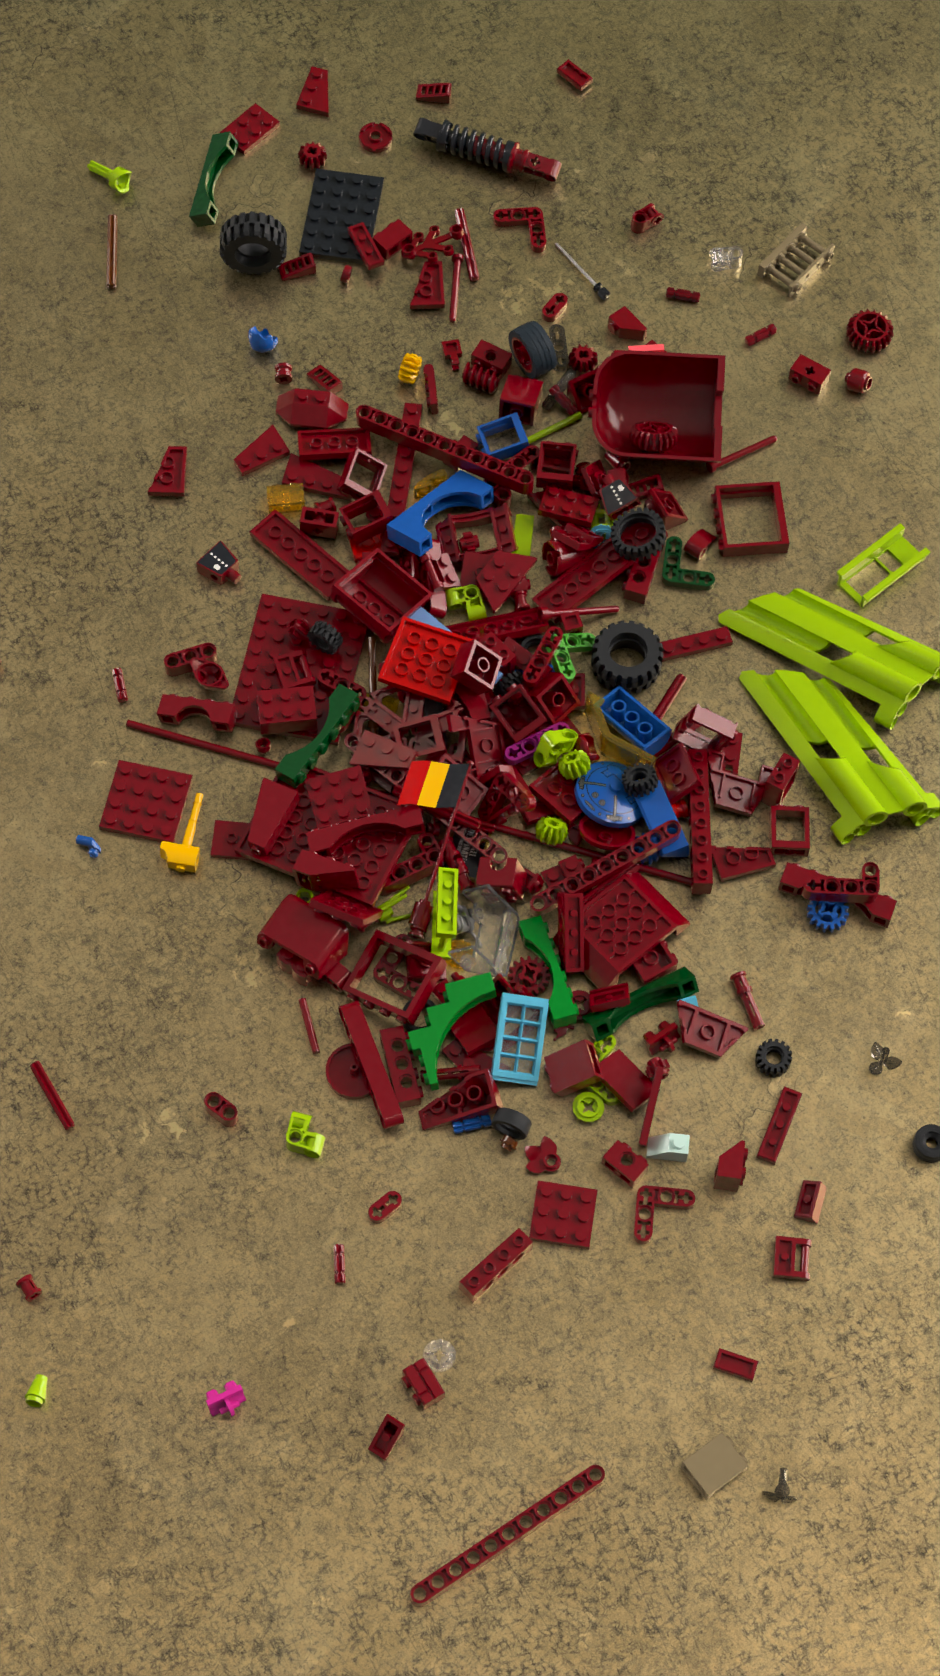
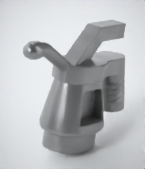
[457,903,482,949]

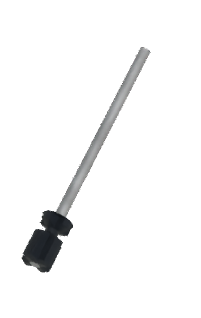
[555,243,611,301]

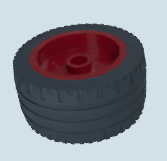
[508,321,557,379]

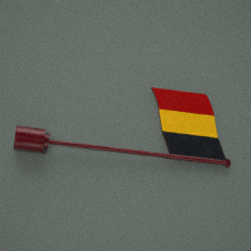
[396,760,474,929]

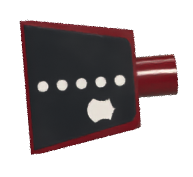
[599,474,642,521]
[196,540,242,585]

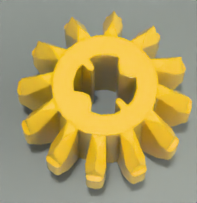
[398,353,422,384]

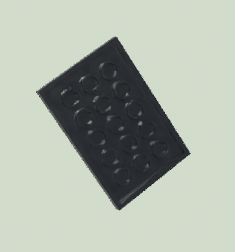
[299,168,384,265]

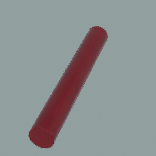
[298,998,320,1054]

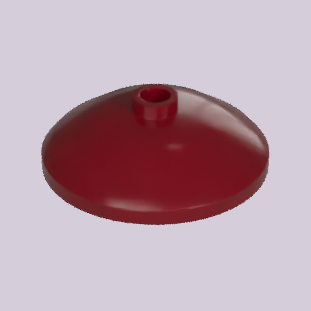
[578,815,636,851]

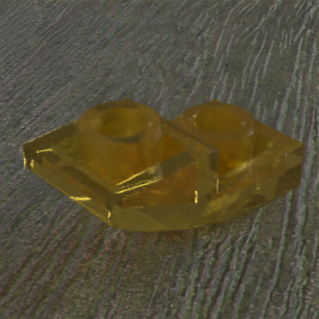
[414,468,447,499]

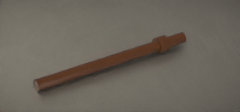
[368,637,379,734]

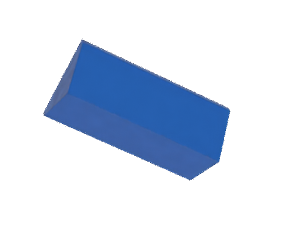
[635,780,689,857]

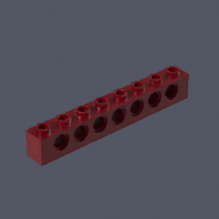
[687,749,713,894]

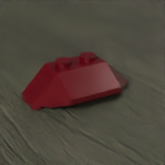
[276,388,349,429]

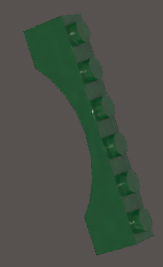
[189,132,239,227]
[275,684,360,789]
[582,966,699,1042]

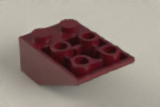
[292,849,360,892]

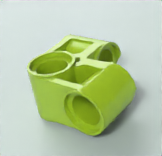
[445,584,487,621]
[533,728,578,767]
[286,1111,326,1158]

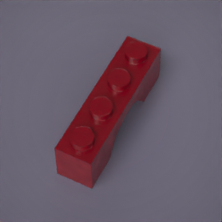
[156,694,238,733]

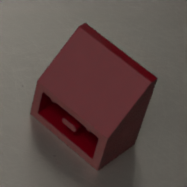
[713,1140,748,1192]

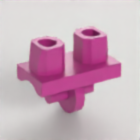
[206,1380,246,1417]

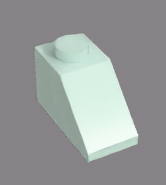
[646,1133,690,1162]

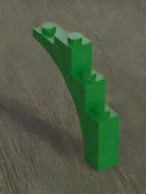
[406,972,497,1091]

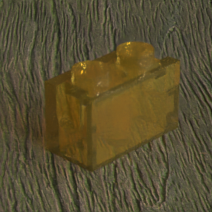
[266,483,305,514]

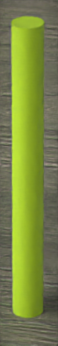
[519,412,583,444]

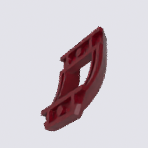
[435,503,519,562]

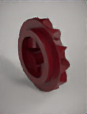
[571,990,592,1020]

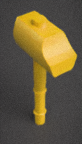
[160,793,203,873]

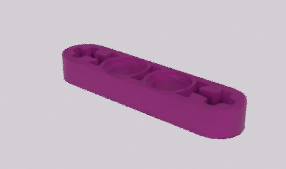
[504,722,570,765]

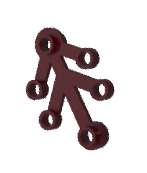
[401,224,464,263]

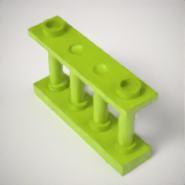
[431,867,458,960]

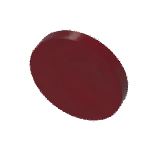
[326,1043,370,1100]

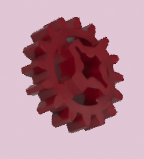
[508,956,550,997]

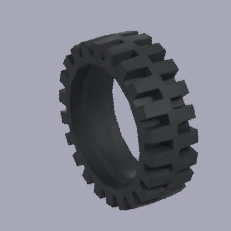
[610,507,666,561]

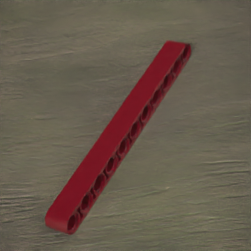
[356,405,534,495]
[344,733,509,868]
[410,1465,605,1607]

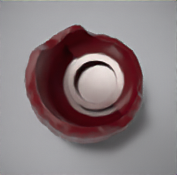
[573,732,600,762]

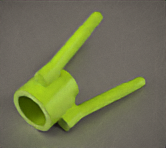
[377,886,411,924]

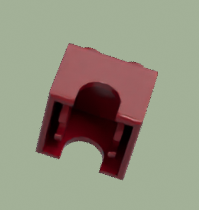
[476,857,527,903]

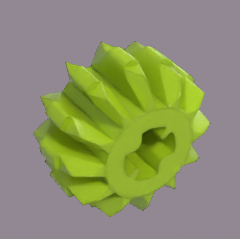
[558,749,591,780]
[535,816,568,846]

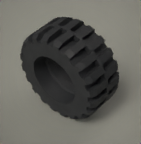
[220,211,287,275]
[591,620,663,694]

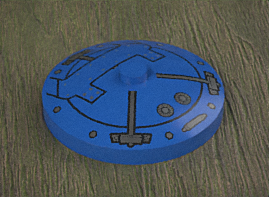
[574,761,643,828]

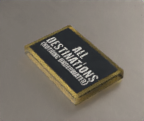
[444,831,492,883]

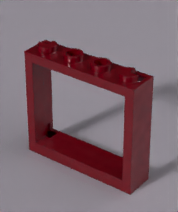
[711,481,790,557]
[342,929,447,1026]

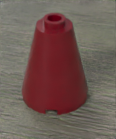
[542,540,595,577]

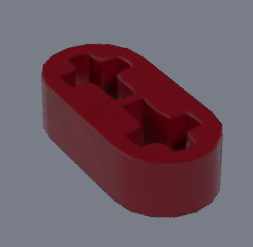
[542,293,568,322]
[368,1191,402,1224]

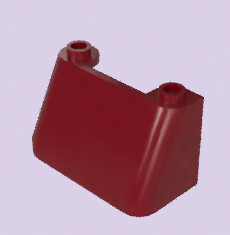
[257,894,349,980]

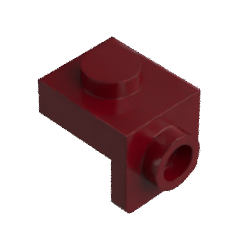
[524,868,544,897]

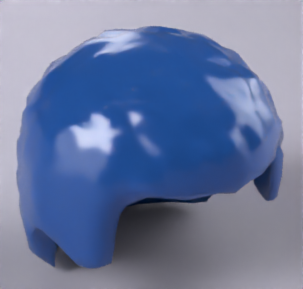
[248,326,278,353]

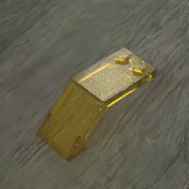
[584,691,657,768]

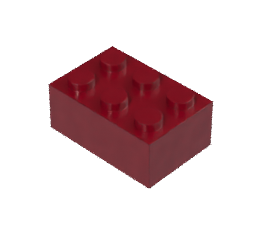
[257,686,317,735]

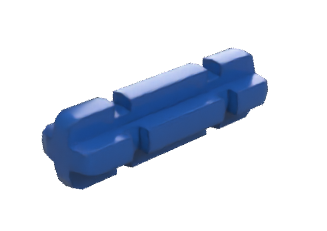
[452,1115,492,1134]

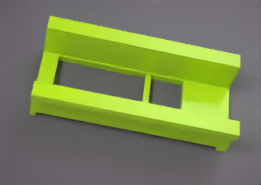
[837,523,931,608]

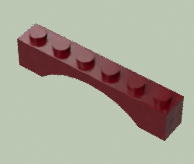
[306,804,425,857]
[778,862,897,928]

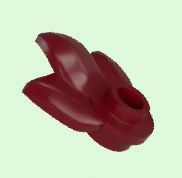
[525,1136,561,1174]

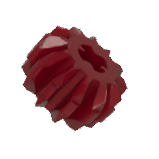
[298,141,327,171]
[568,344,598,375]

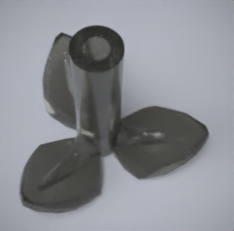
[869,1042,902,1075]
[762,1467,798,1504]

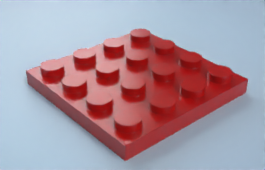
[378,616,474,705]

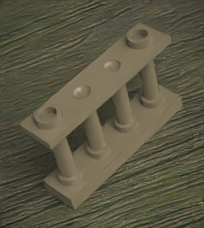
[757,223,835,298]

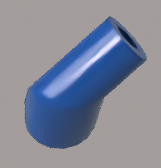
[76,835,101,858]

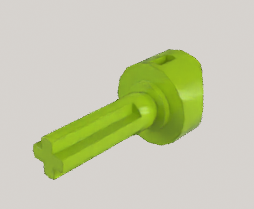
[87,160,132,193]

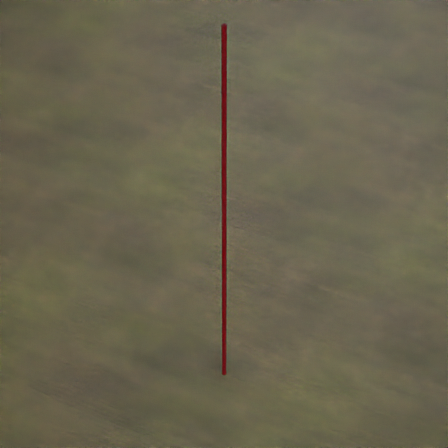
[126,720,691,886]

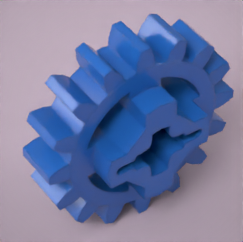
[807,891,849,933]

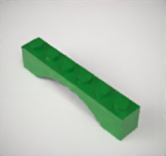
[518,915,579,1029]

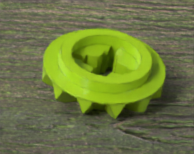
[573,1092,604,1123]

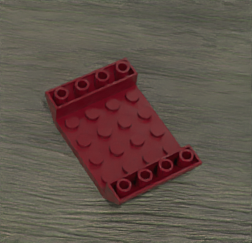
[553,872,691,989]

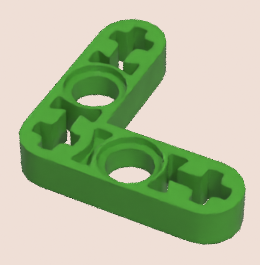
[546,633,596,684]

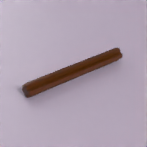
[106,214,117,289]

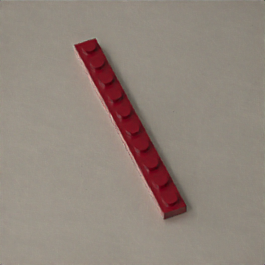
[380,403,423,557]

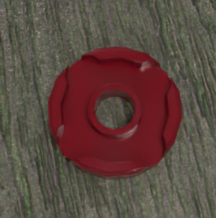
[359,122,393,153]

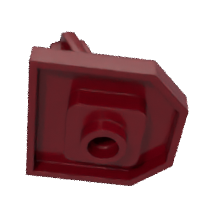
[573,459,607,500]

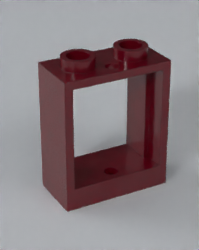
[536,441,577,491]
[336,448,388,500]
[339,490,394,545]
[489,683,548,743]
[391,714,447,761]
[761,753,801,807]
[769,804,810,857]

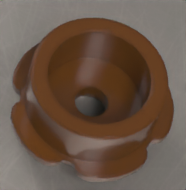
[500,1135,518,1152]

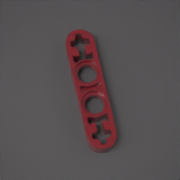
[522,626,563,688]

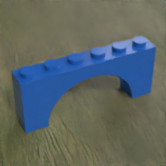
[387,470,494,557]

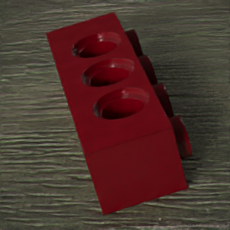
[621,546,664,604]
[380,1025,424,1109]
[459,1228,533,1303]

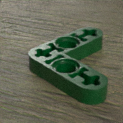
[662,536,715,591]

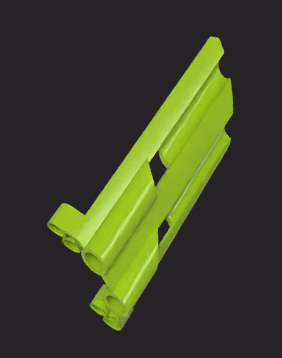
[718,588,940,730]
[739,670,940,845]

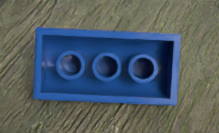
[592,686,672,757]

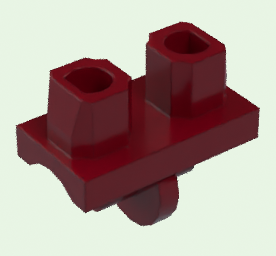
[643,1020,680,1056]

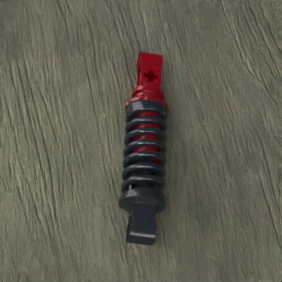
[413,118,562,182]

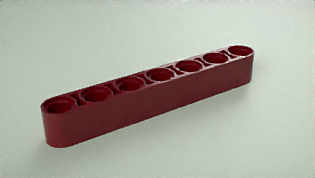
[338,1001,404,1129]

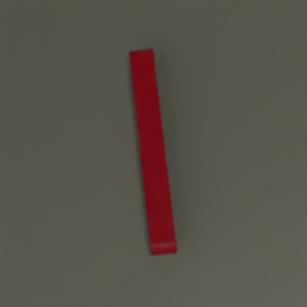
[530,820,681,916]

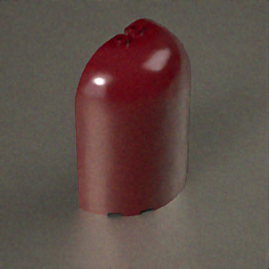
[588,350,726,463]

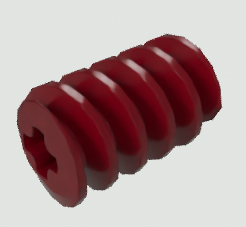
[462,362,502,394]

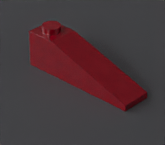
[418,1068,503,1131]

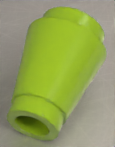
[25,1374,48,1408]

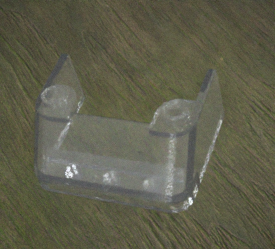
[448,884,520,977]

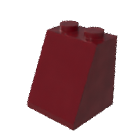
[498,374,543,426]

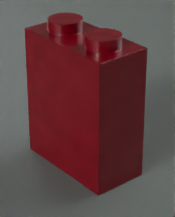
[544,1039,604,1097]

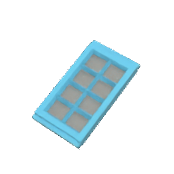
[491,992,549,1086]

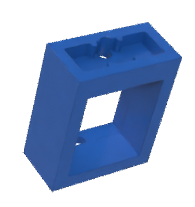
[475,412,529,460]

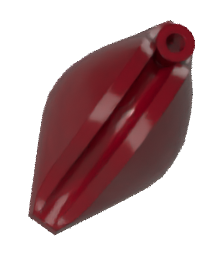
[189,657,229,692]

